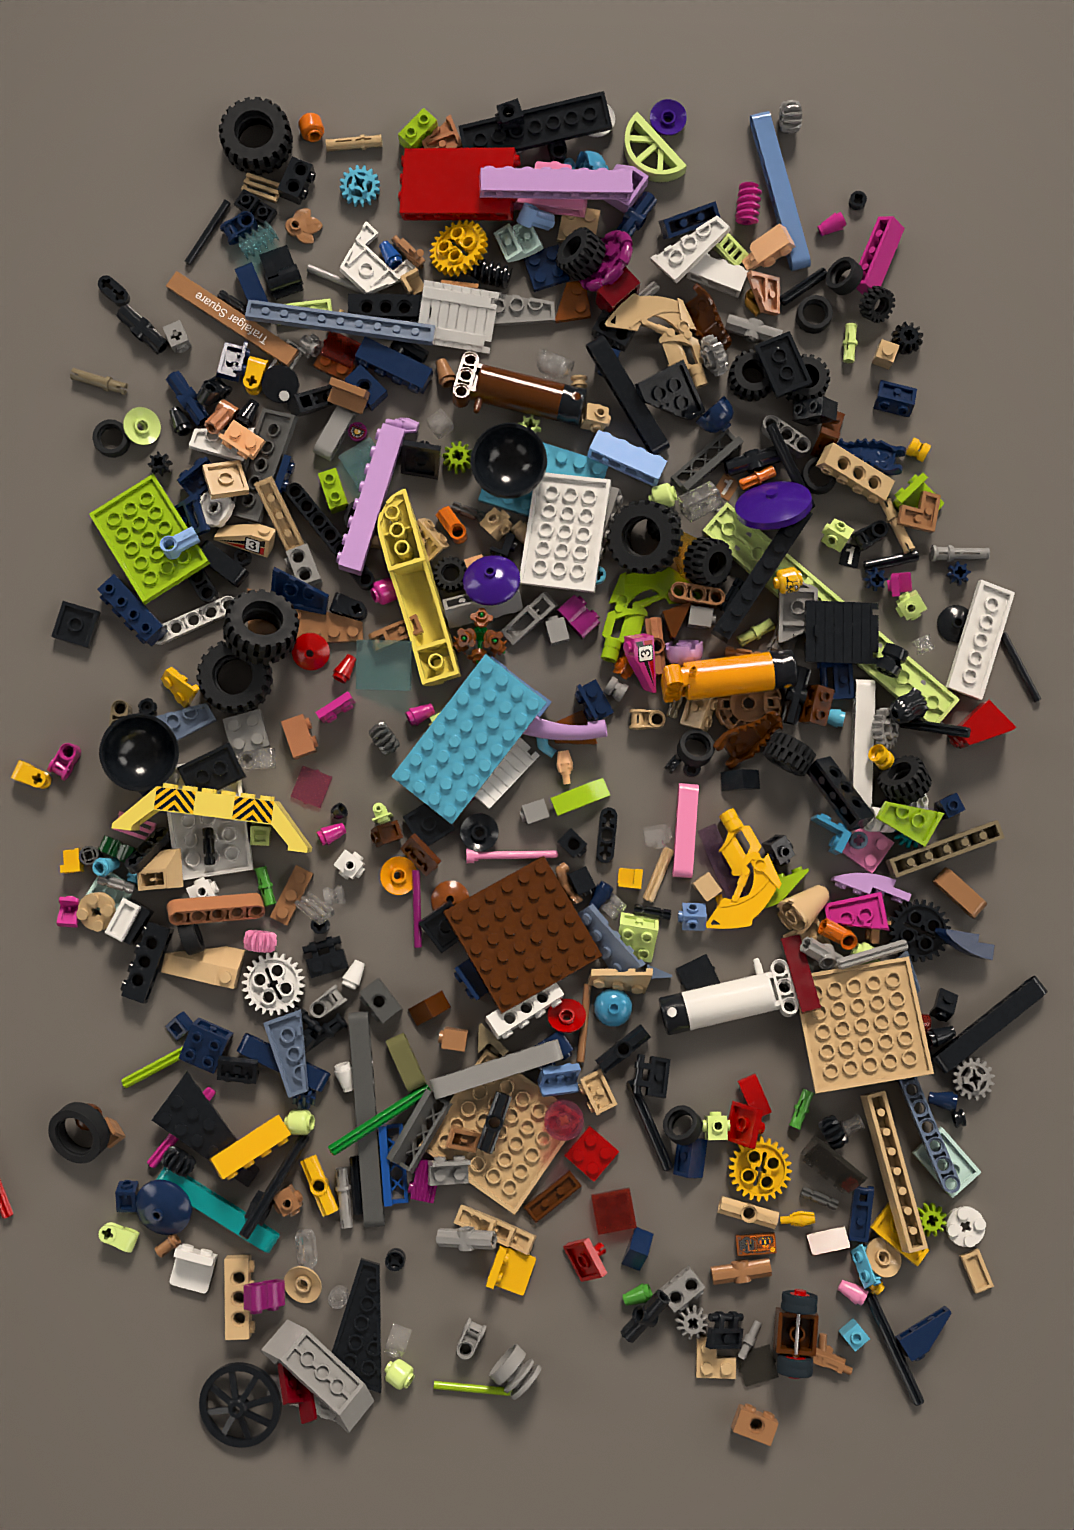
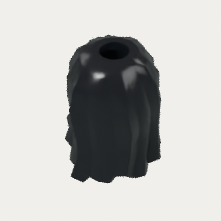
[889,687,928,724]

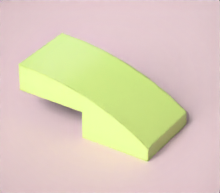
[250,822,271,846]

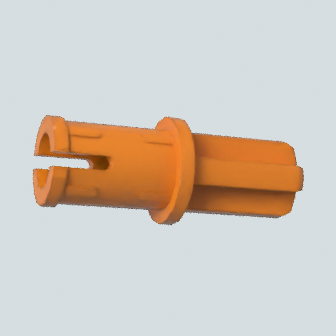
[739,465,776,490]

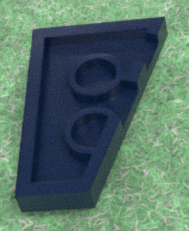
[271,567,329,615]

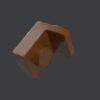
[370,820,403,848]

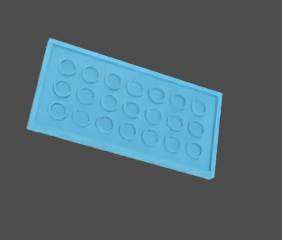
[391,654,547,824]

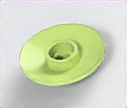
[123,407,161,445]

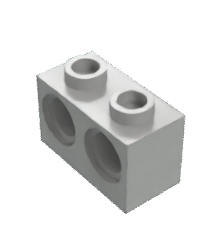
[285,543,322,586]
[659,1265,705,1313]

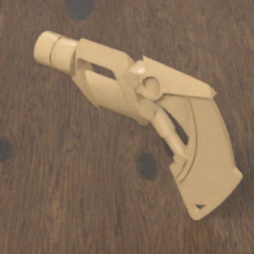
[605,293,709,389]

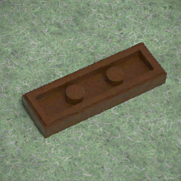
[524,1170,582,1223]

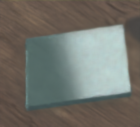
[356,639,412,691]

